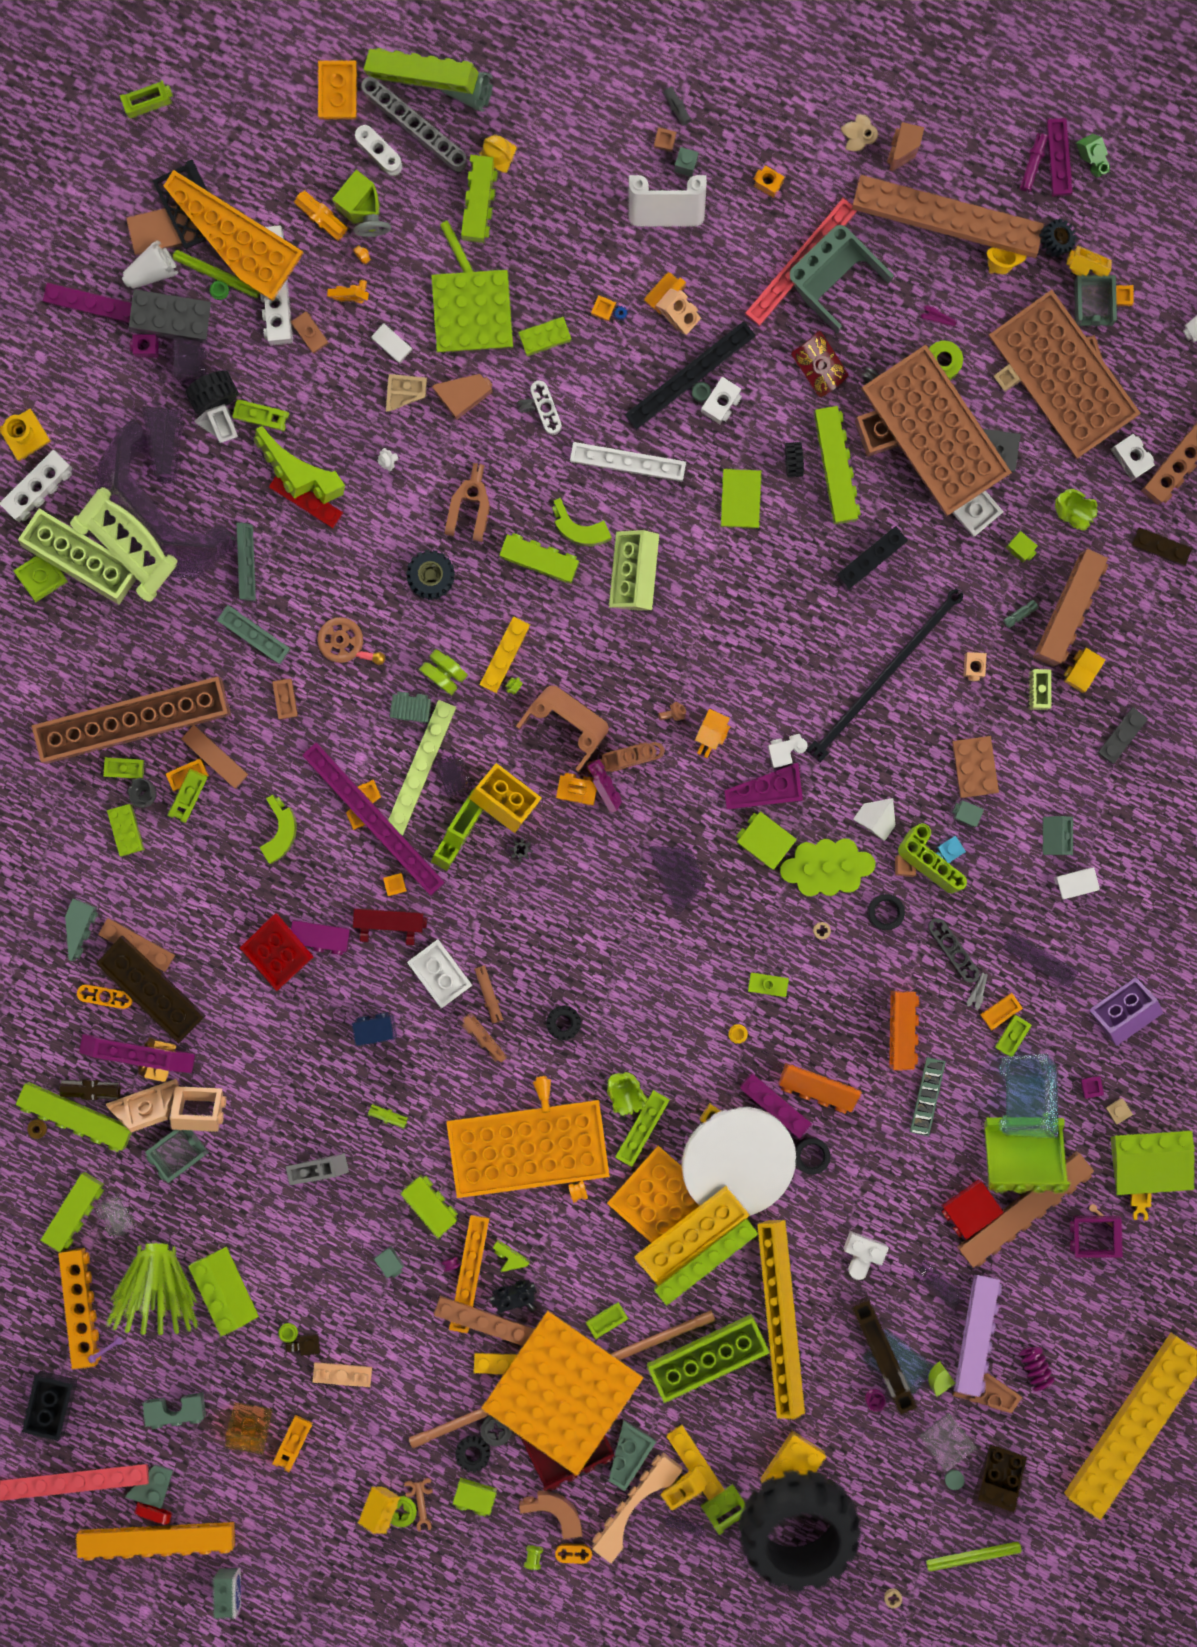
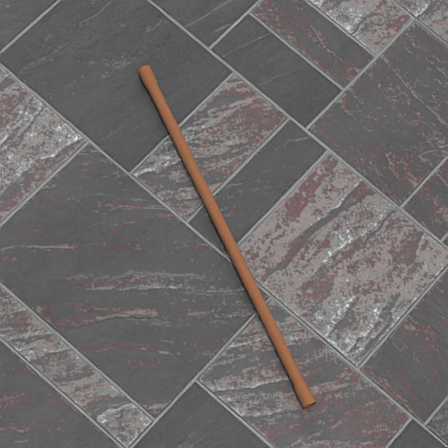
[409,1310,716,1449]

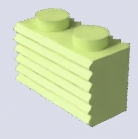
[1028,669,1051,710]

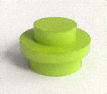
[505,677,523,695]
[278,1323,298,1343]

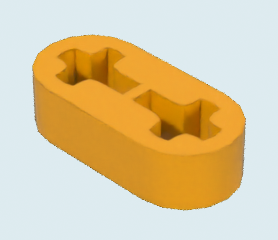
[555,1543,592,1564]

